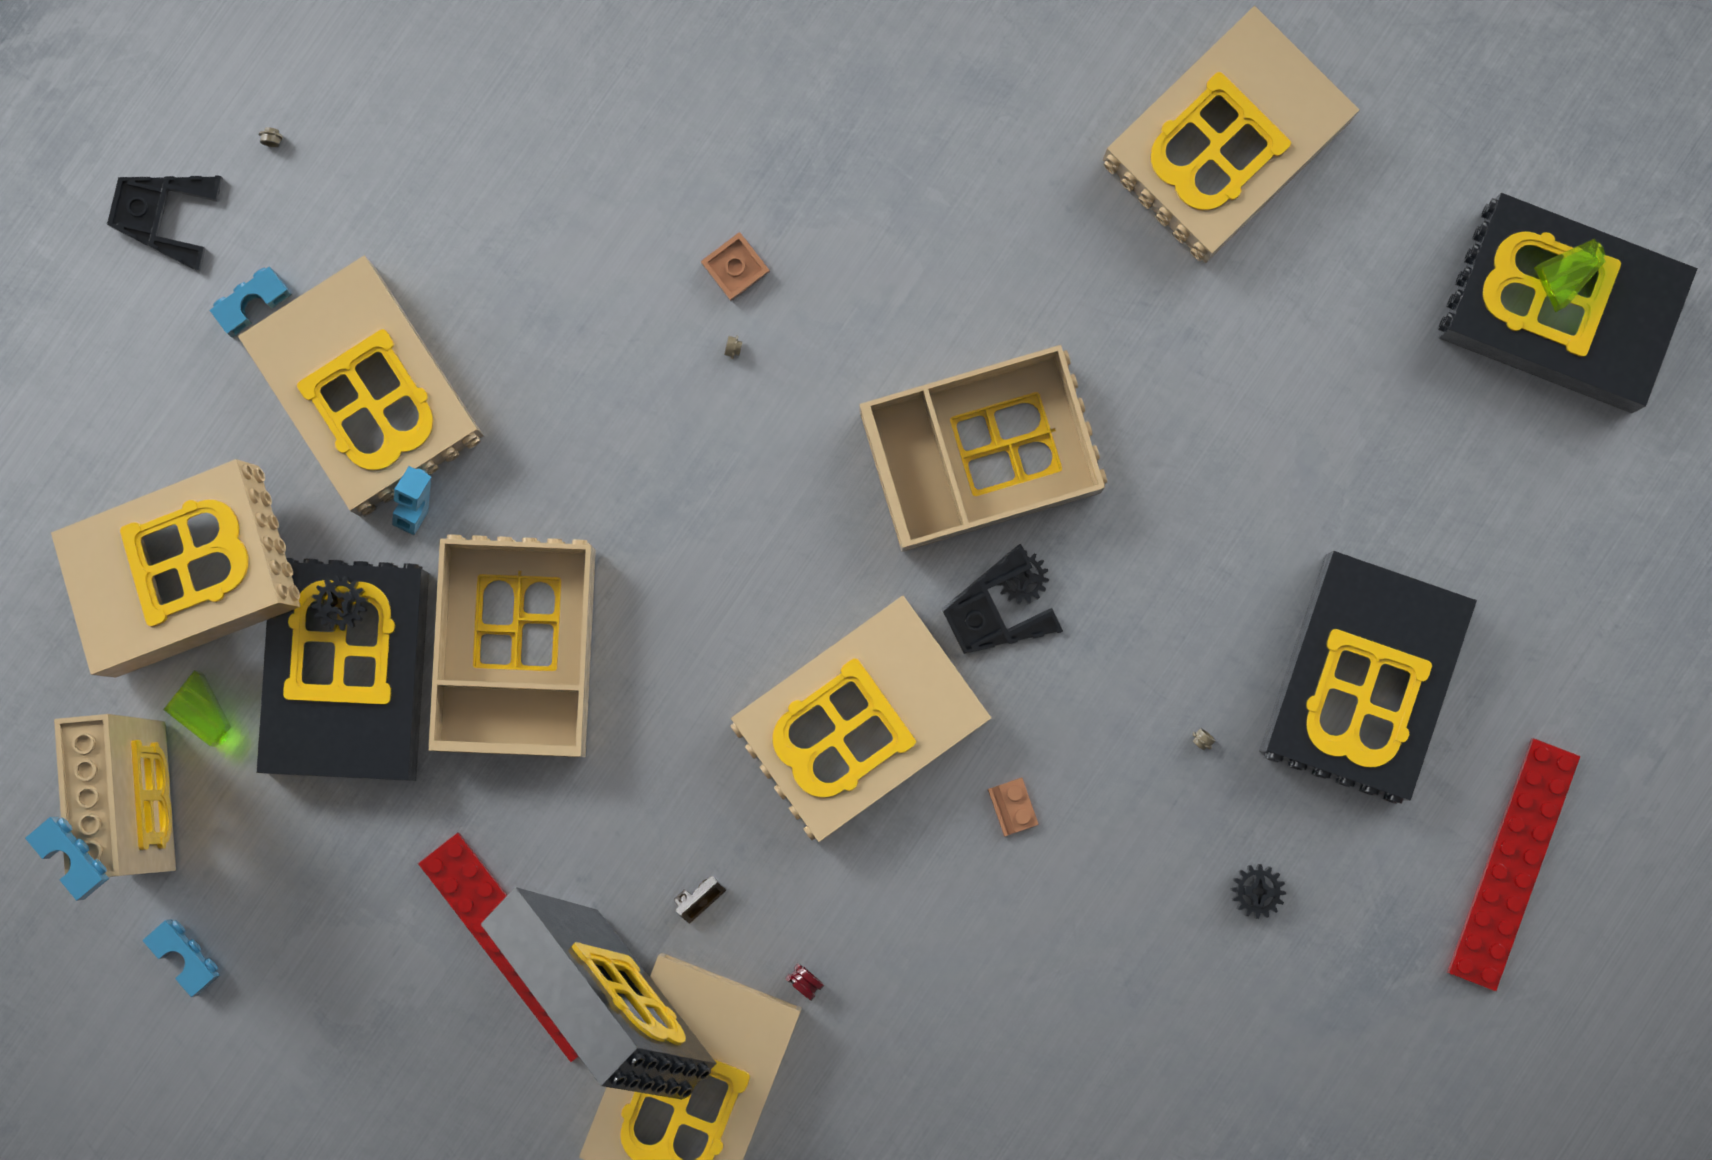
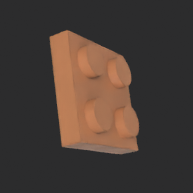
[701,232,770,301]

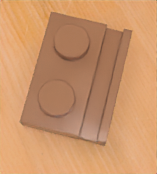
[988,777,1039,837]

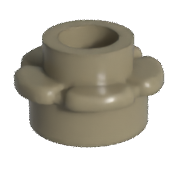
[258,127,283,147]
[724,335,742,359]
[1193,728,1216,750]

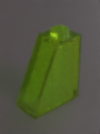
[1534,239,1605,313]
[163,670,231,747]

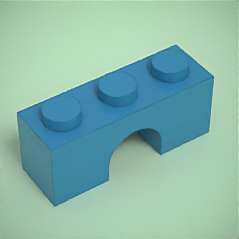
[209,266,292,338]
[392,466,431,535]
[25,817,109,901]
[142,919,220,997]

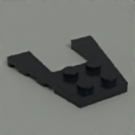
[107,175,223,272]
[942,544,1063,654]

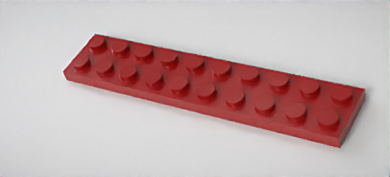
[1447,738,1581,991]
[418,832,578,1062]

